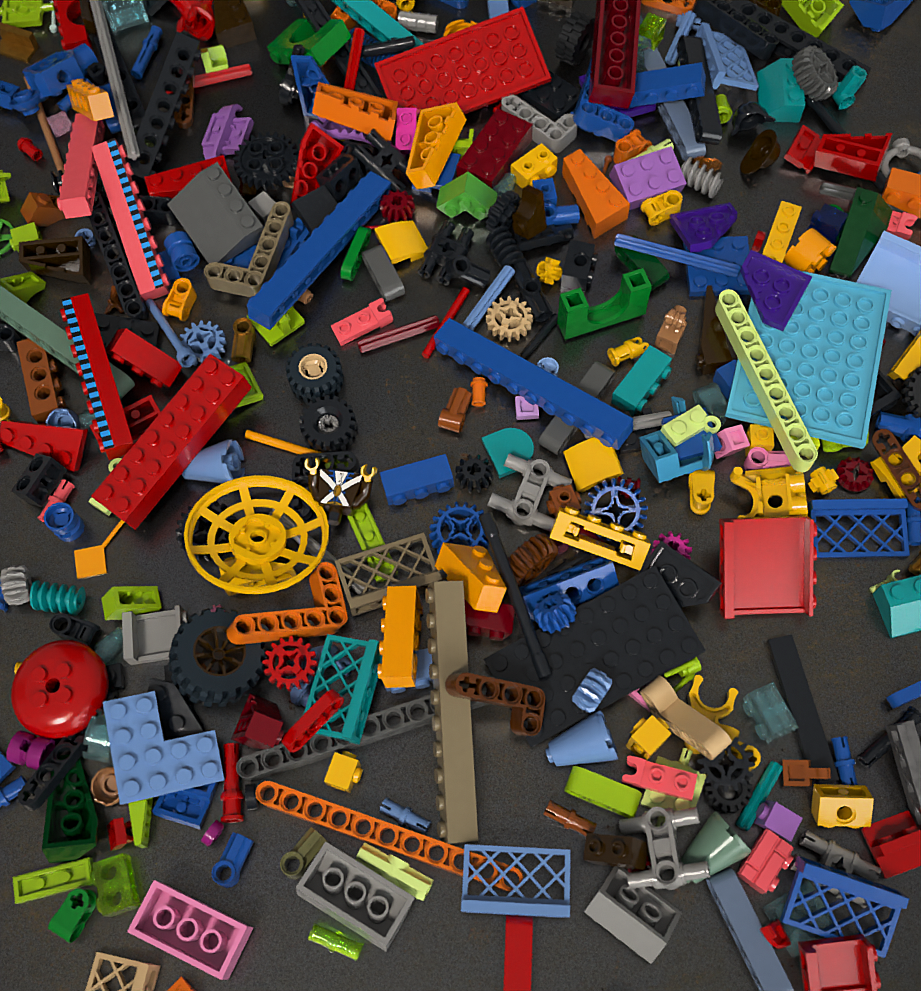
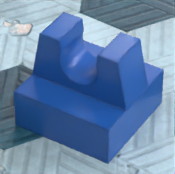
[289,217,311,245]

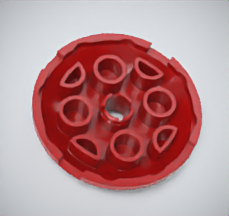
[11,640,109,739]

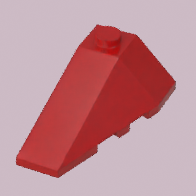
[290,123,344,207]

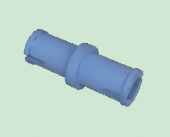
[379,797,432,835]

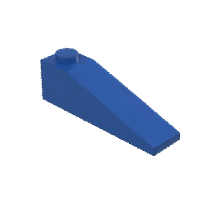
[291,55,330,116]

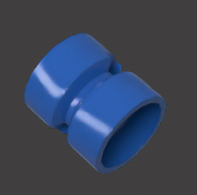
[164,231,200,272]
[43,502,85,542]

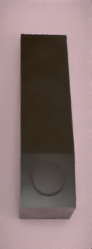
[695,285,732,375]

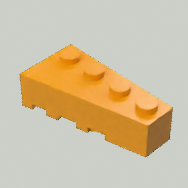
[406,102,467,189]
[378,586,423,688]

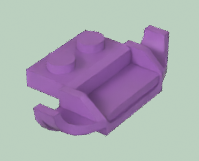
[201,104,254,160]

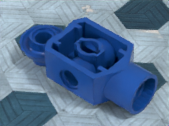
[9,43,98,116]

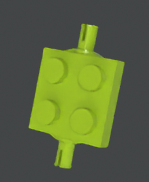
[0,0,56,28]

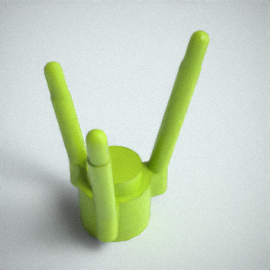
[664,657,701,693]

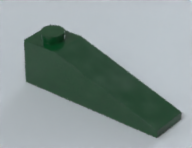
[829,187,893,278]
[42,755,99,863]

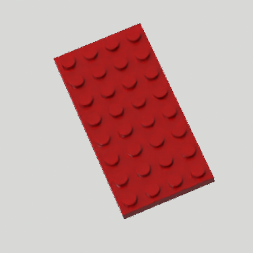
[374,6,551,118]

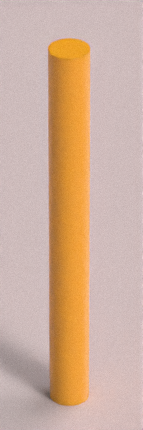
[245,430,330,463]

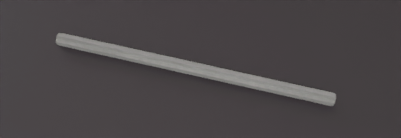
[89,0,140,160]

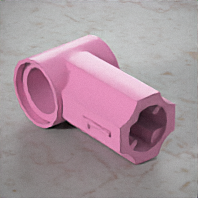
[744,447,791,471]

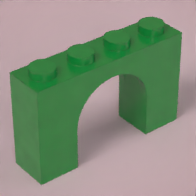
[267,19,352,67]
[557,268,652,340]

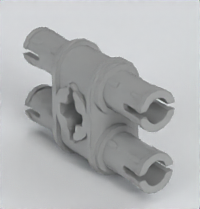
[789,829,881,908]

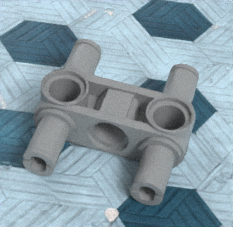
[487,453,573,532]
[619,807,711,890]

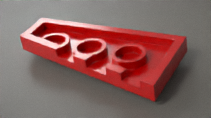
[0,420,88,472]

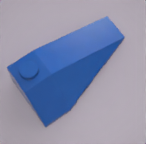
[849,0,913,31]

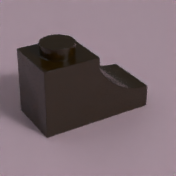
[512,185,547,240]

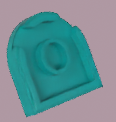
[481,428,534,479]

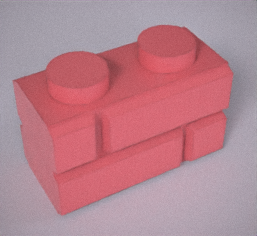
[735,829,794,894]

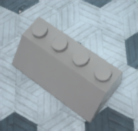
[296,841,415,952]

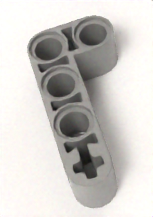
[501,95,578,154]

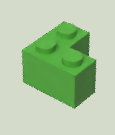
[436,172,497,221]

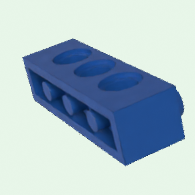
[519,556,619,622]

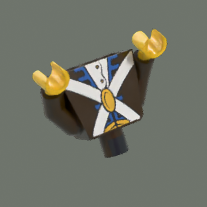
[305,457,377,526]

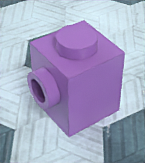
[754,800,802,842]

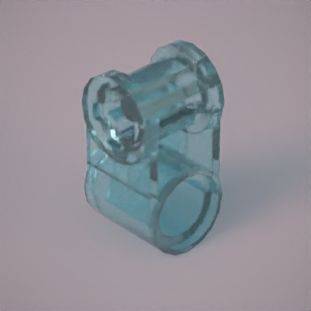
[692,382,727,427]

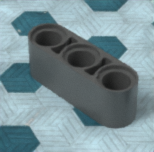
[361,245,405,302]

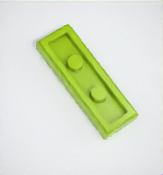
[13,857,95,904]

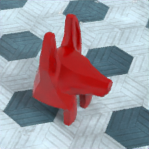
[170,0,215,41]

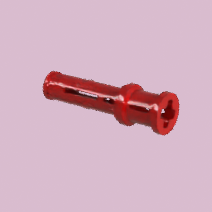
[220,743,244,823]

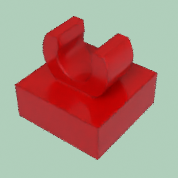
[107,817,134,851]

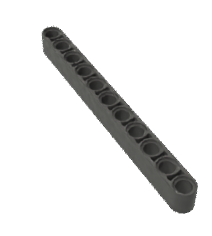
[236,676,494,782]

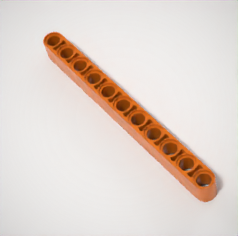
[255,781,523,893]

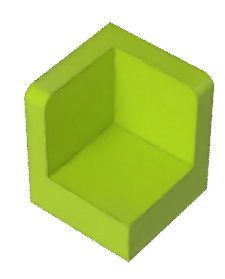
[200,44,229,73]
[452,129,474,158]

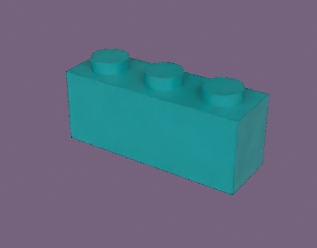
[611,345,672,417]

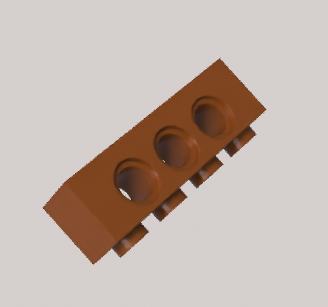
[16,338,67,424]

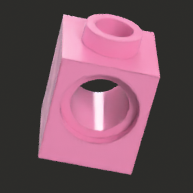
[714,424,750,459]

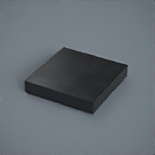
[290,185,337,234]

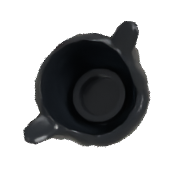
[731,102,775,136]

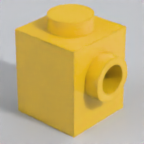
[324,751,363,794]

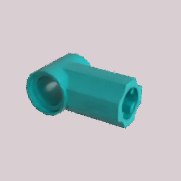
[831,66,868,109]

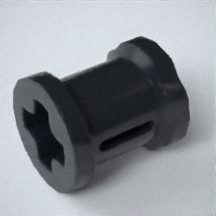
[87,62,109,87]

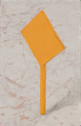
[74,520,125,579]

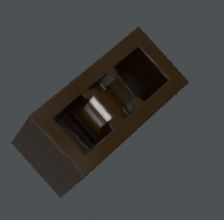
[583,833,648,870]

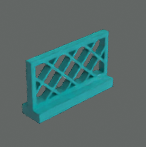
[303,634,382,745]

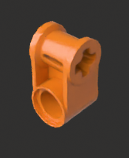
[613,129,652,164]

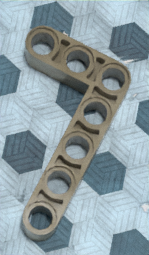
[204,201,294,297]

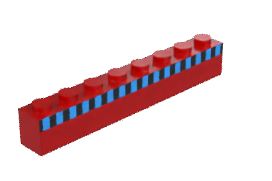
[60,293,134,460]

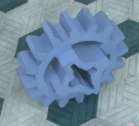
[180,321,227,366]

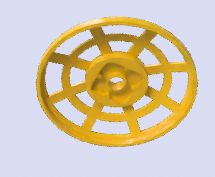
[184,475,329,594]

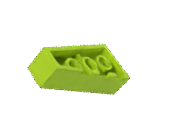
[781,0,844,38]

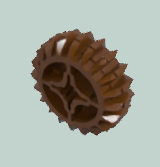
[500,533,558,587]

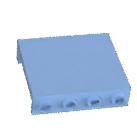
[856,231,921,336]

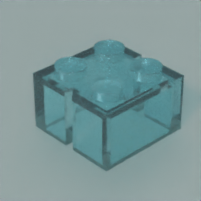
[101,0,149,32]

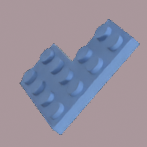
[103,691,224,805]

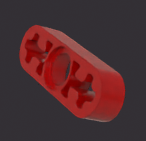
[281,689,344,753]

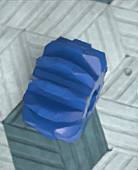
[533,592,577,633]

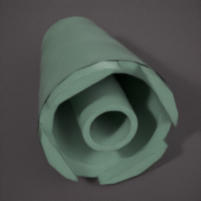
[681,811,752,884]

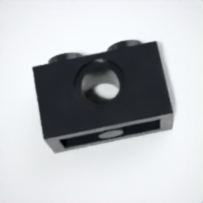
[561,240,598,291]

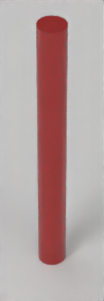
[421,287,470,359]

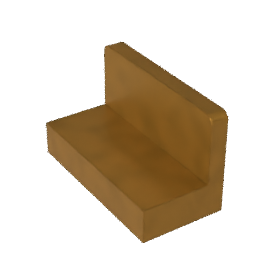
[0,22,39,62]

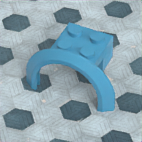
[639,396,714,483]

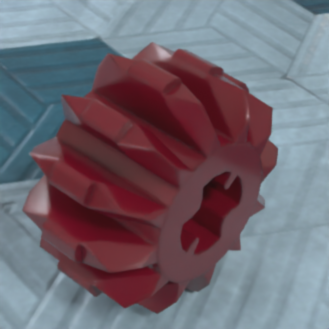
[380,189,415,223]

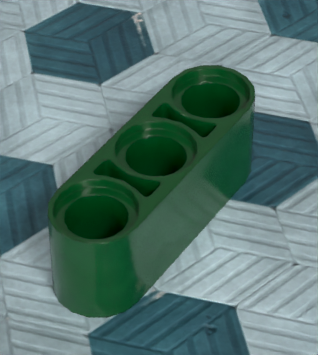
[614,235,670,291]

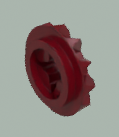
[836,456,874,492]

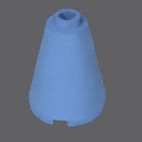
[181,439,245,484]
[545,710,619,767]

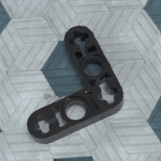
[291,451,359,520]

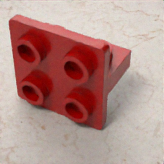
[861,811,921,879]

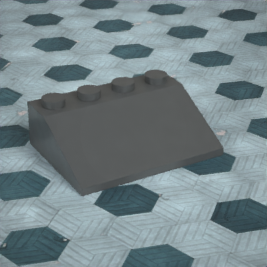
[167,162,264,264]

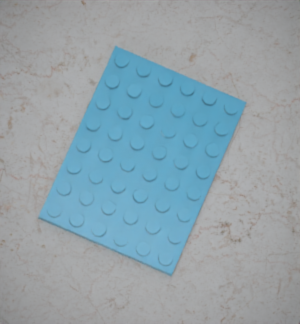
[725,270,892,449]

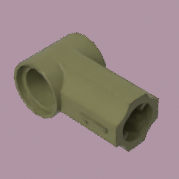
[280,827,328,880]

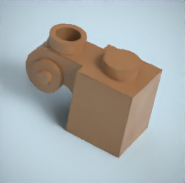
[654,305,687,355]

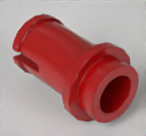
[17,137,43,161]

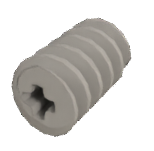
[681,156,724,198]

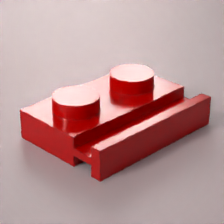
[783,124,821,174]

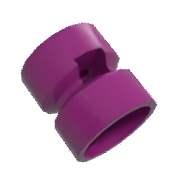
[6,730,56,770]

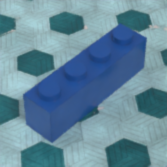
[629,62,706,107]

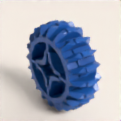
[584,478,648,542]
[429,501,489,555]

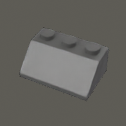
[584,867,682,964]

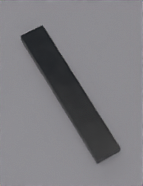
[767,634,839,786]

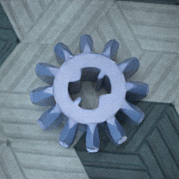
[572,668,612,713]

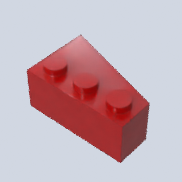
[814,133,892,182]

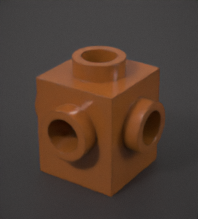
[546,484,582,517]

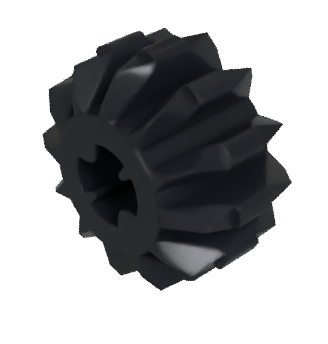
[455,454,493,493]

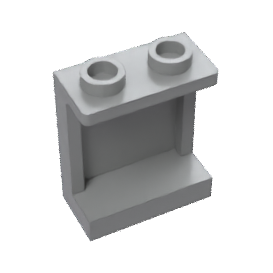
[122,605,189,665]

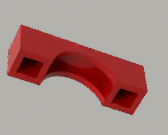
[53,0,93,51]

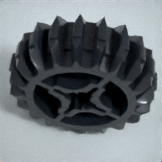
[175,501,238,561]

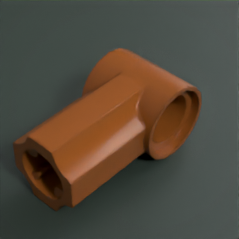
[438,387,472,433]

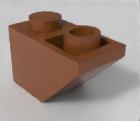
[20,192,65,227]

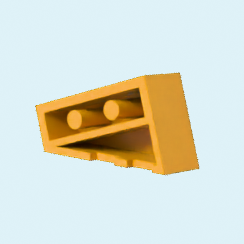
[435,542,506,613]

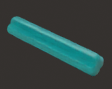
[736,761,783,831]

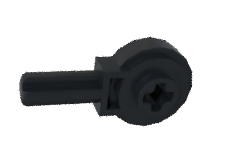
[278,44,305,106]

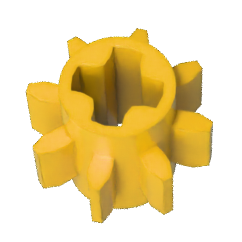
[536,257,563,285]
[808,466,839,495]

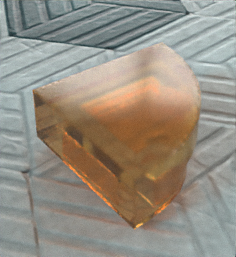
[693,156,722,172]

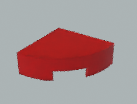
[751,230,766,252]
[760,918,791,949]

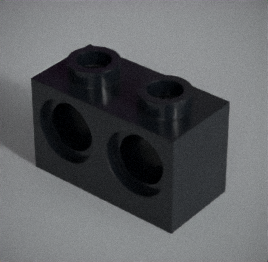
[316,153,364,202]
[11,453,67,507]

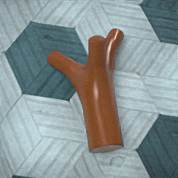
[104,286,124,315]

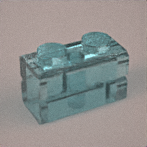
[743,682,799,744]

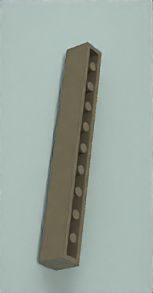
[425,581,478,844]

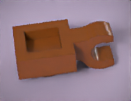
[782,760,831,786]

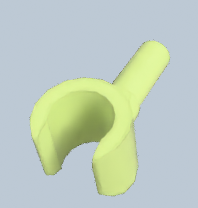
[869,570,900,593]

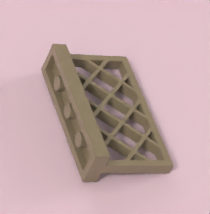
[334,532,442,617]

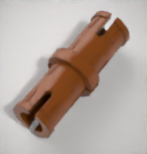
[543,799,597,836]

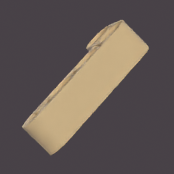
[640,675,732,760]

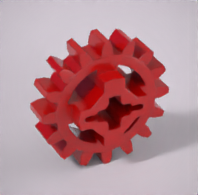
[263,636,318,691]

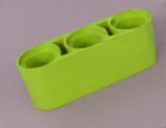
[564,766,643,818]

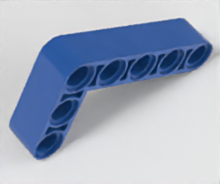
[573,58,634,142]

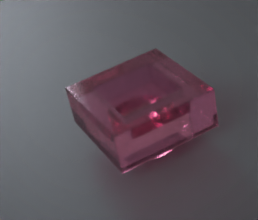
[46,111,73,138]

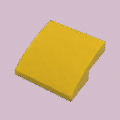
[374,221,428,264]
[563,437,624,493]

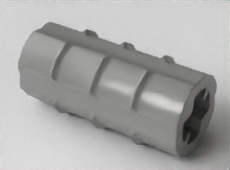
[398,11,439,33]

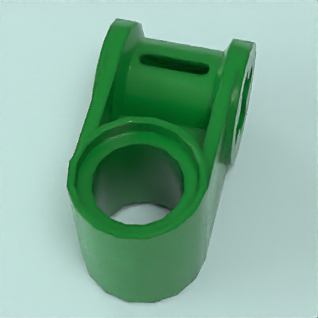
[48,889,98,943]

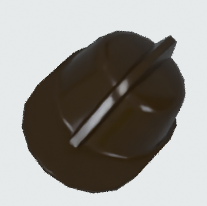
[740,129,781,174]

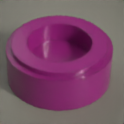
[201,820,225,847]

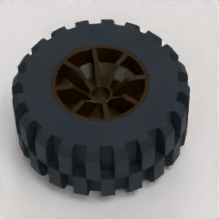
[168,607,267,707]

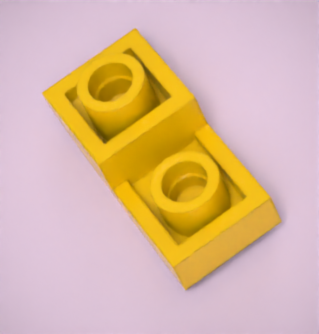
[870,451,919,499]

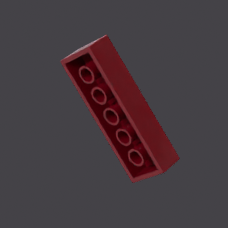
[588,0,641,109]

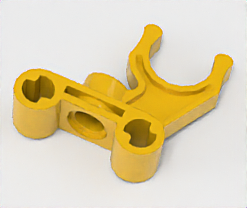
[684,675,761,771]

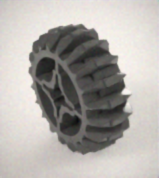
[792,45,838,101]

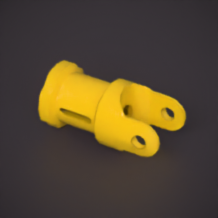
[607,337,649,367]

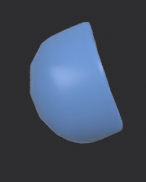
[46,408,81,428]

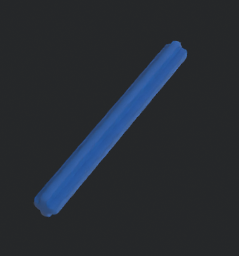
[614,233,741,277]

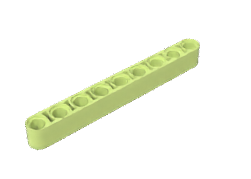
[715,289,818,472]

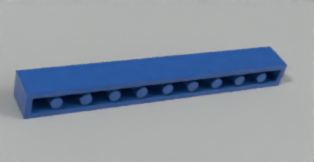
[247,171,391,330]
[433,318,633,450]

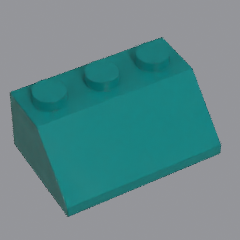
[756,58,805,122]
[873,575,921,639]

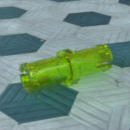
[308,923,363,961]

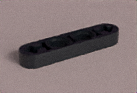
[18,726,94,811]

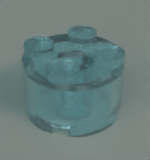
[83,709,113,765]

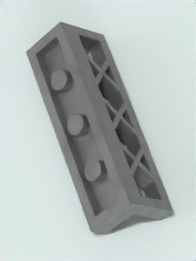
[886,720,921,830]

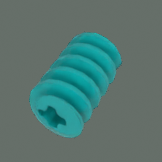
[30,580,86,616]

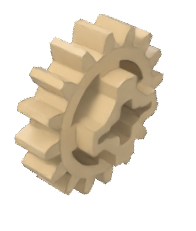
[486,296,533,342]

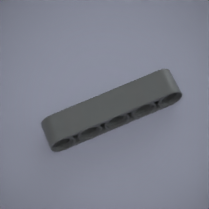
[538,361,616,455]

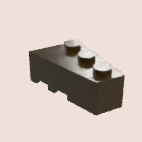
[19,236,91,285]

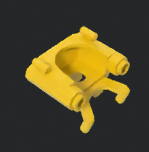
[730,466,808,518]

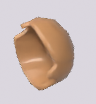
[91,766,119,806]

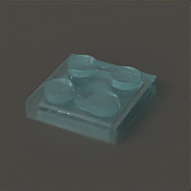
[762,880,837,957]

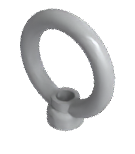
[881,138,921,178]

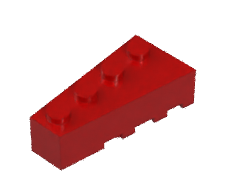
[144,155,233,199]

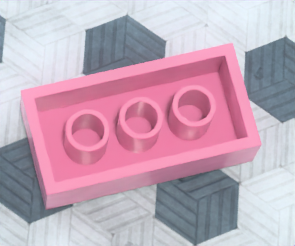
[127,880,253,980]

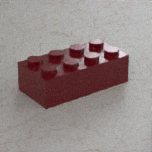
[456,108,533,191]

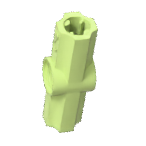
[355,843,434,901]

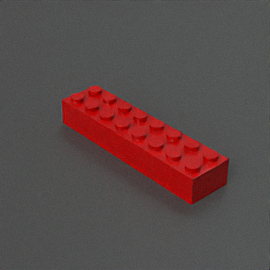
[91,354,252,530]

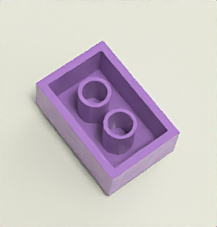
[609,146,687,211]

